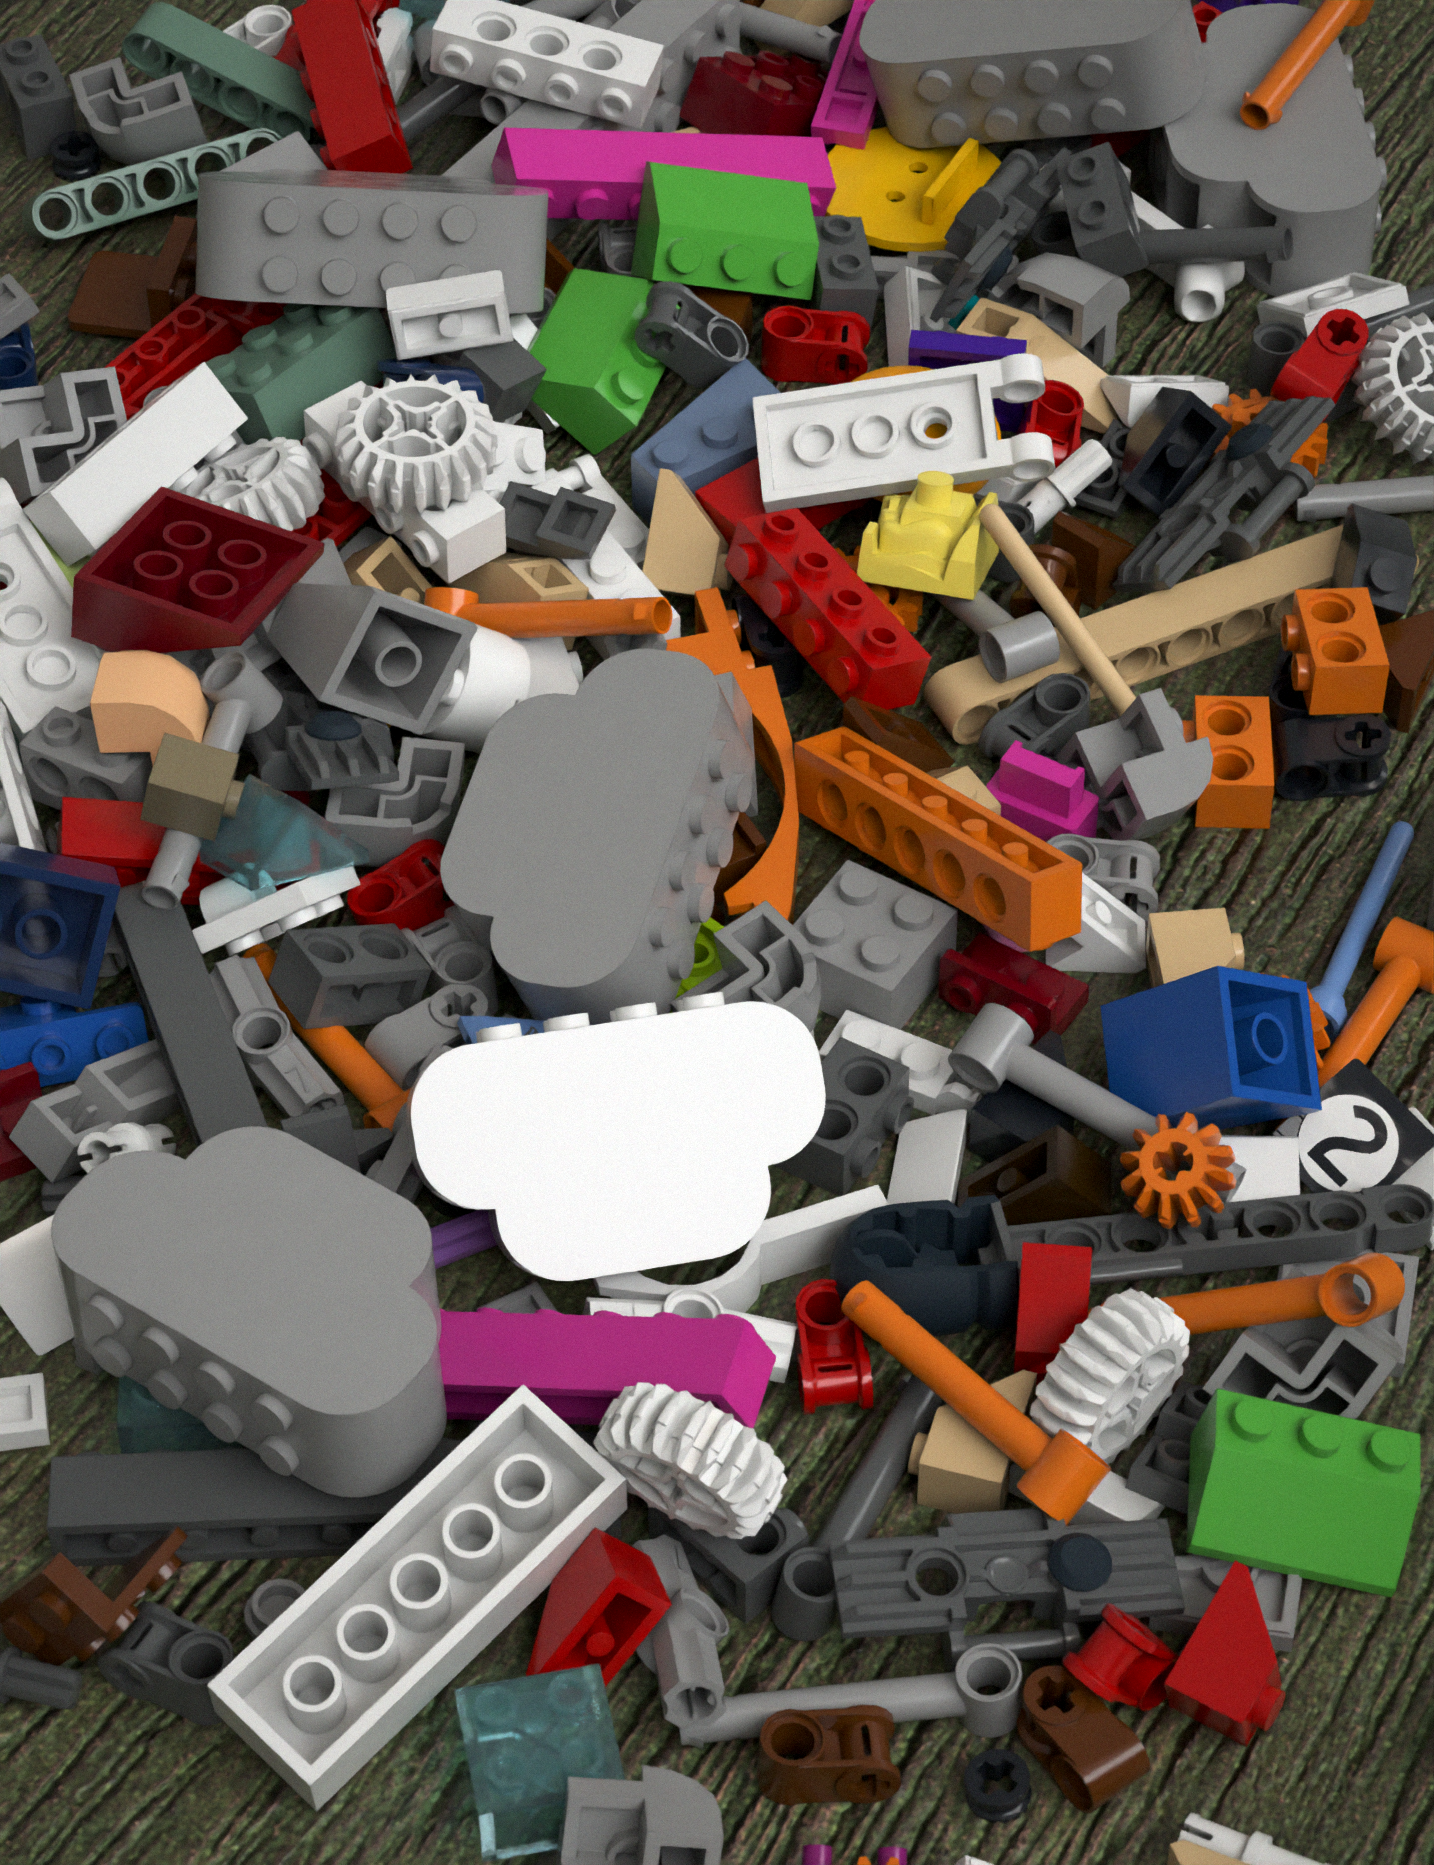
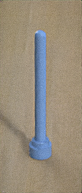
[1309,821,1414,1044]

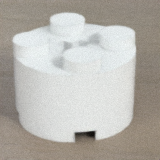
[401,624,531,754]

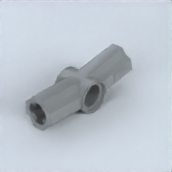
[209,955,344,1119]
[632,1534,729,1730]

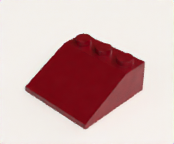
[71,486,325,653]

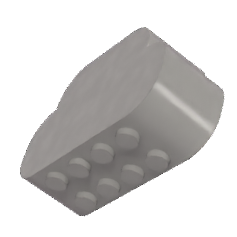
[859,0,1208,148]
[1145,3,1387,297]
[195,169,548,313]
[440,648,753,1025]
[51,1126,447,1498]

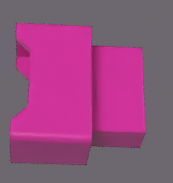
[986,740,1099,842]

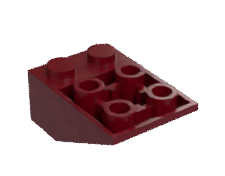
[679,51,829,137]

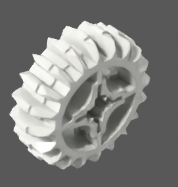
[1351,312,1434,466]
[334,373,498,516]
[179,437,325,531]
[1030,1288,1190,1464]
[593,1382,787,1539]

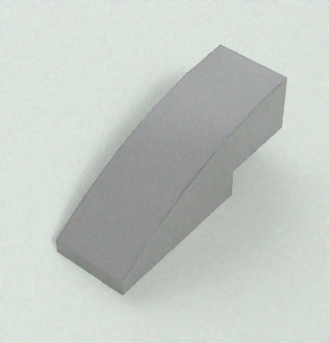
[9,1039,181,1183]

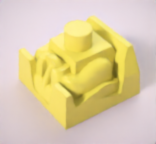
[857,471,999,600]

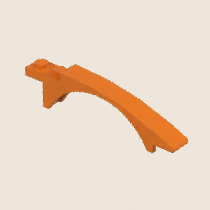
[666,587,799,925]

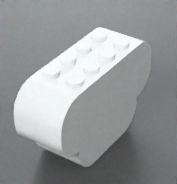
[406,992,825,1281]

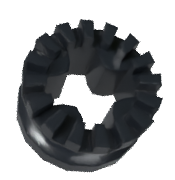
[50,131,102,182]
[964,1749,1032,1824]

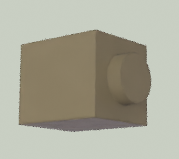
[140,733,245,841]

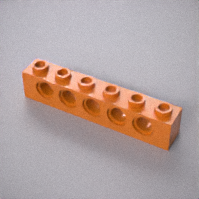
[794,726,1082,952]

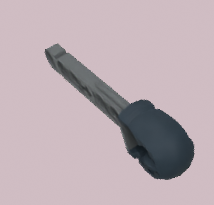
[830,1184,1434,1337]

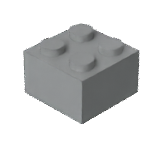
[793,860,958,1030]

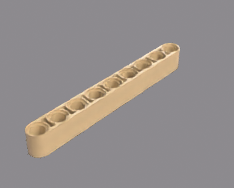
[923,524,1419,745]

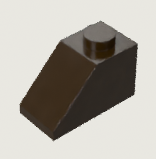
[958,1125,1112,1226]

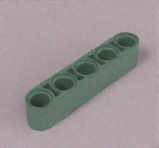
[122,2,326,146]
[22,128,282,242]

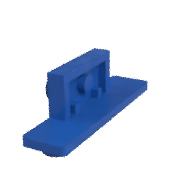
[0,996,149,1087]

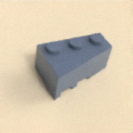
[631,358,781,524]

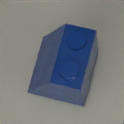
[1100,966,1322,1130]

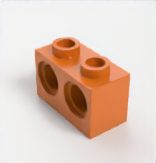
[1281,587,1390,715]
[1182,695,1274,829]

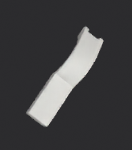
[593,1185,889,1313]

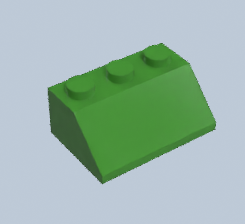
[631,161,819,300]
[527,268,680,455]
[1186,1388,1421,1597]

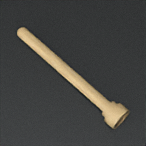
[979,504,1136,717]

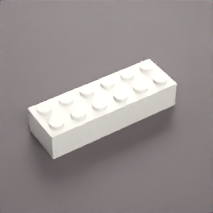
[207,1384,627,1811]

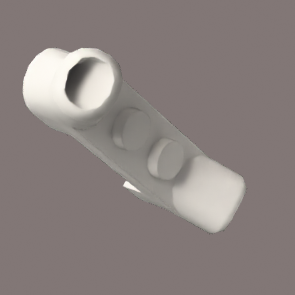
[1039,163,1245,323]

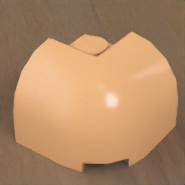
[90,650,211,766]

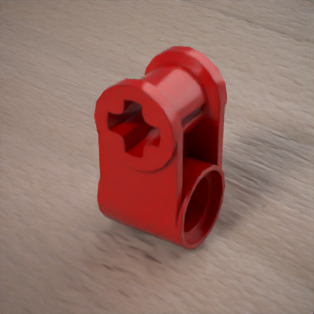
[760,306,871,385]
[1270,309,1369,425]
[1016,380,1084,469]
[347,839,454,931]
[795,1279,873,1415]
[1062,1603,1179,1711]

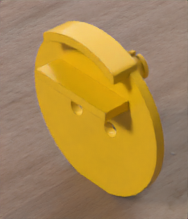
[825,127,1001,252]

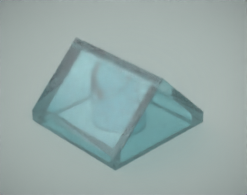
[199,774,369,891]

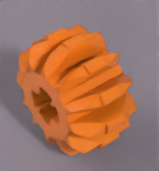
[1120,1112,1236,1230]

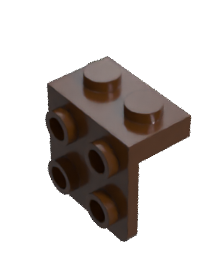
[67,216,197,338]
[0,1525,188,1666]

